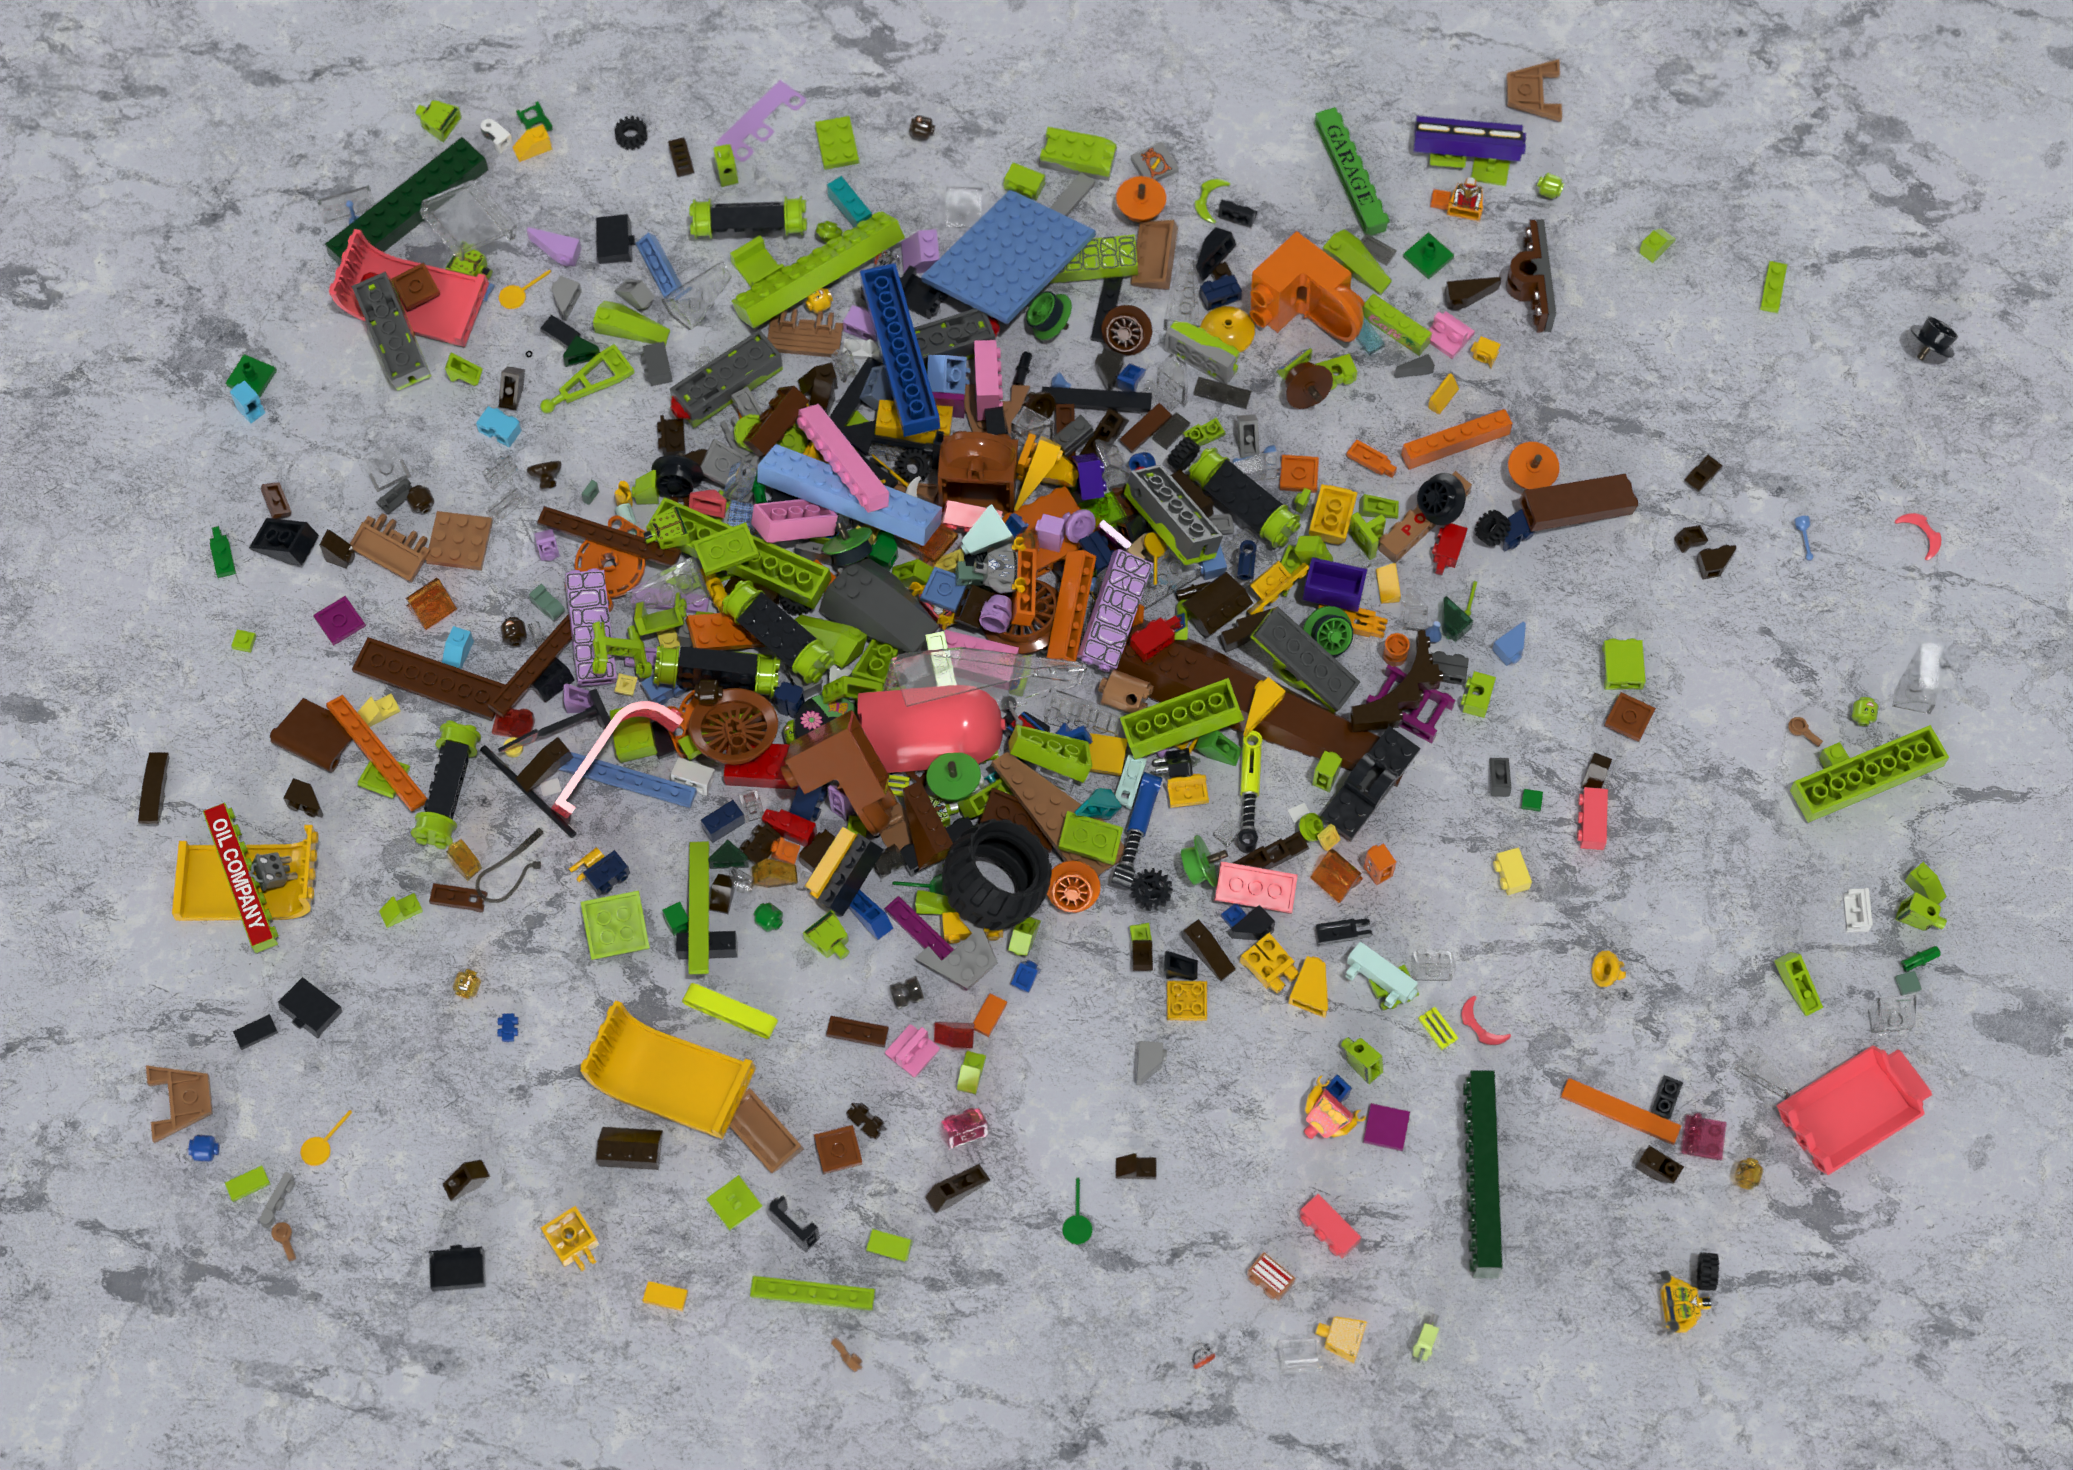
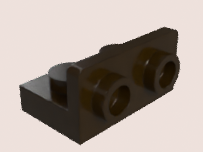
[657,415,686,456]
[738,823,784,868]

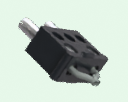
[1153,748,1201,778]

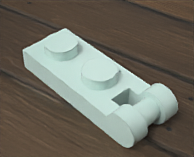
[1115,754,1147,810]

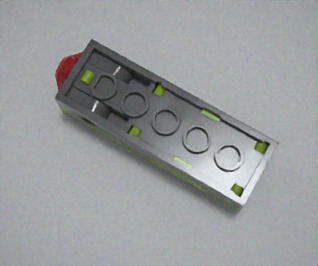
[352,272,431,391]
[880,308,1000,370]
[670,329,783,428]
[1124,464,1223,565]

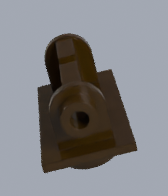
[846,1102,887,1140]

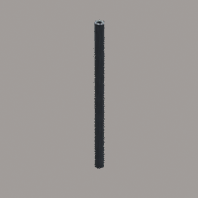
[480,745,577,838]

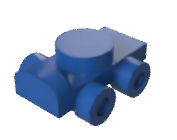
[497,1013,519,1042]

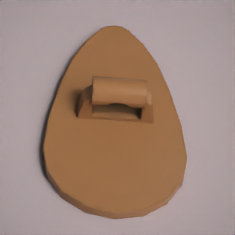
[880,803,914,853]

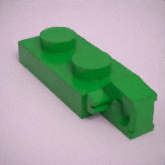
[210,526,237,578]

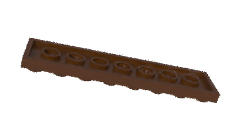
[352,637,505,721]

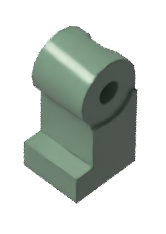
[955,561,985,586]
[529,583,565,621]

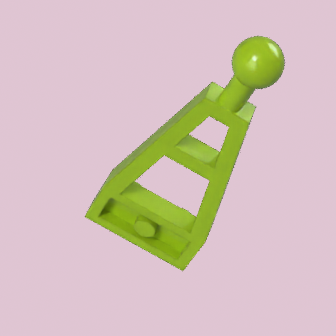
[540,344,635,413]

